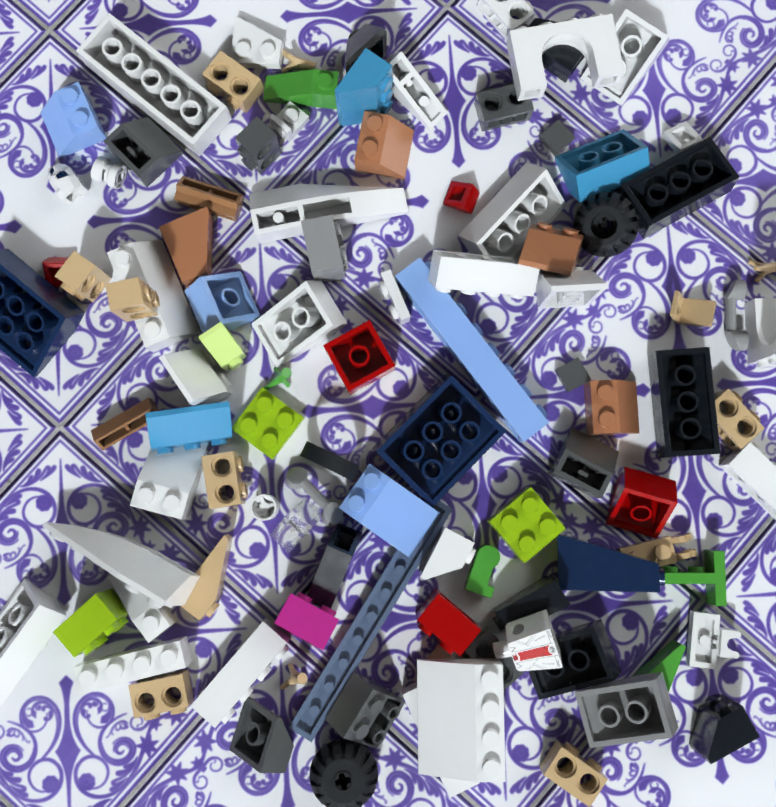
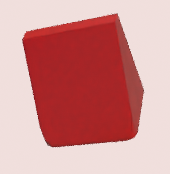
[443,181,480,214]
[42,257,69,287]

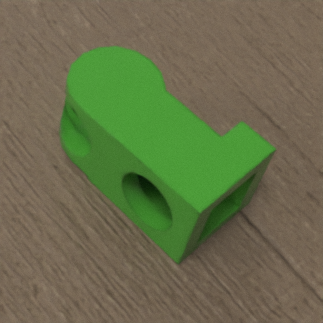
[464,544,500,598]

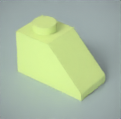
[198,322,247,371]

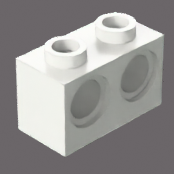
[477,0,535,41]

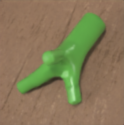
[264,367,292,390]

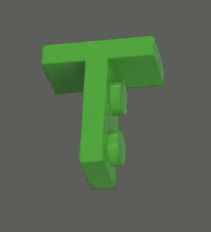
[661,550,727,606]

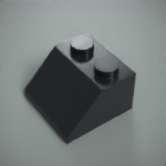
[689,694,760,764]

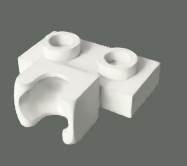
[686,610,741,670]

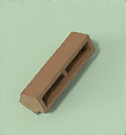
[174,176,243,222]
[91,398,159,450]

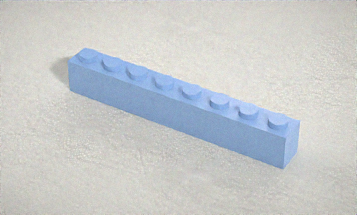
[395,257,549,443]

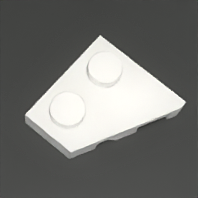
[231,17,284,69]

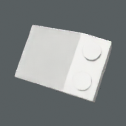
[580,9,670,106]
[536,267,607,309]
[251,280,347,367]
[159,348,232,406]
[130,443,210,520]

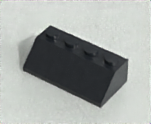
[620,137,740,239]
[648,347,721,458]

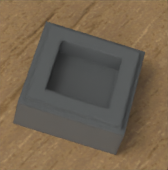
[539,119,575,156]
[554,357,591,393]

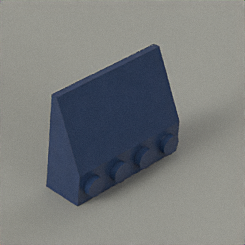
[0,249,85,377]
[372,375,506,507]

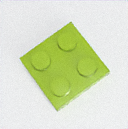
[232,387,305,460]

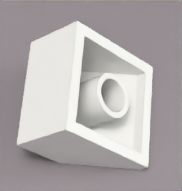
[418,526,476,580]

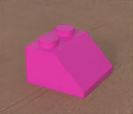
[274,592,339,651]

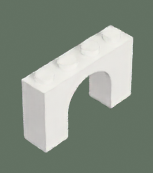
[506,13,625,101]
[744,298,776,369]

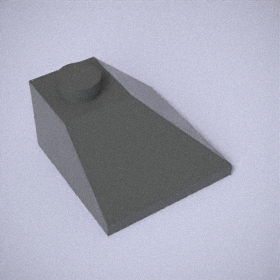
[345,24,387,74]
[229,697,294,773]

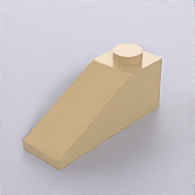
[181,534,233,621]

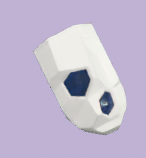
[48,163,88,205]

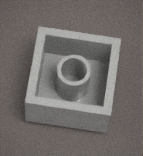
[301,214,349,283]

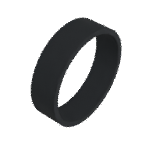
[300,441,360,481]

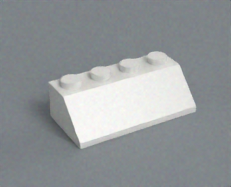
[458,162,567,258]
[107,240,201,353]
[0,579,67,706]

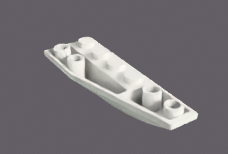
[249,184,409,244]
[42,522,200,608]

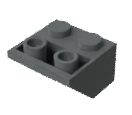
[103,117,183,187]
[548,427,619,498]
[325,672,405,749]

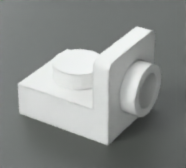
[268,101,310,142]
[663,121,703,154]

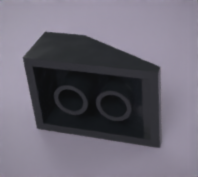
[529,619,621,700]

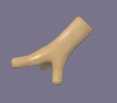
[281,49,316,73]
[748,259,776,283]
[280,663,308,690]

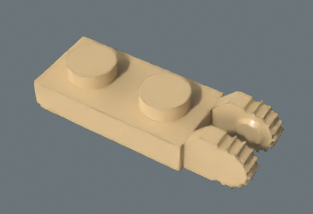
[617,533,697,567]

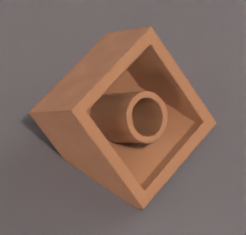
[354,111,414,180]
[518,222,584,276]
[583,380,639,436]

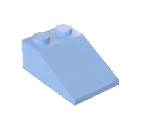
[339,464,440,557]

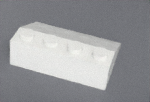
[417,658,506,782]

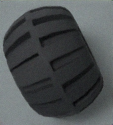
[574,192,639,257]
[309,739,378,807]

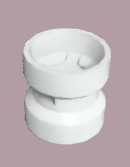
[91,156,127,190]
[250,494,280,521]

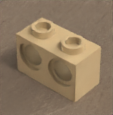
[202,50,264,114]
[55,251,112,303]
[105,277,160,322]
[715,388,765,450]
[201,451,248,509]
[128,669,194,721]
[539,740,608,807]

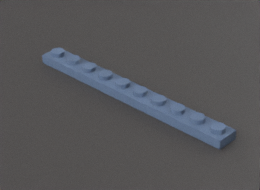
[289,501,453,743]

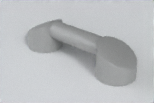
[724,280,749,351]
[285,467,343,527]

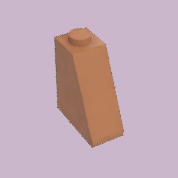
[159,206,214,288]

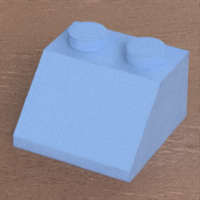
[40,82,107,158]
[185,271,261,333]

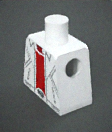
[493,609,563,671]

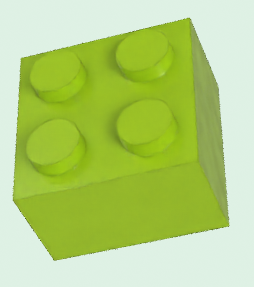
[486,487,566,563]
[53,588,129,657]

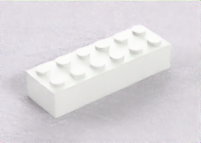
[76,13,232,157]

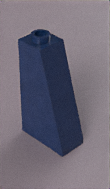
[557,534,665,593]

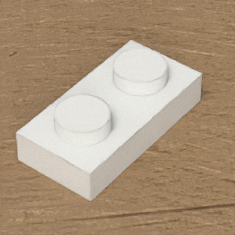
[378,269,411,325]

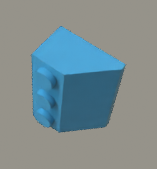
[334,48,394,126]
[555,129,650,203]
[145,401,233,455]

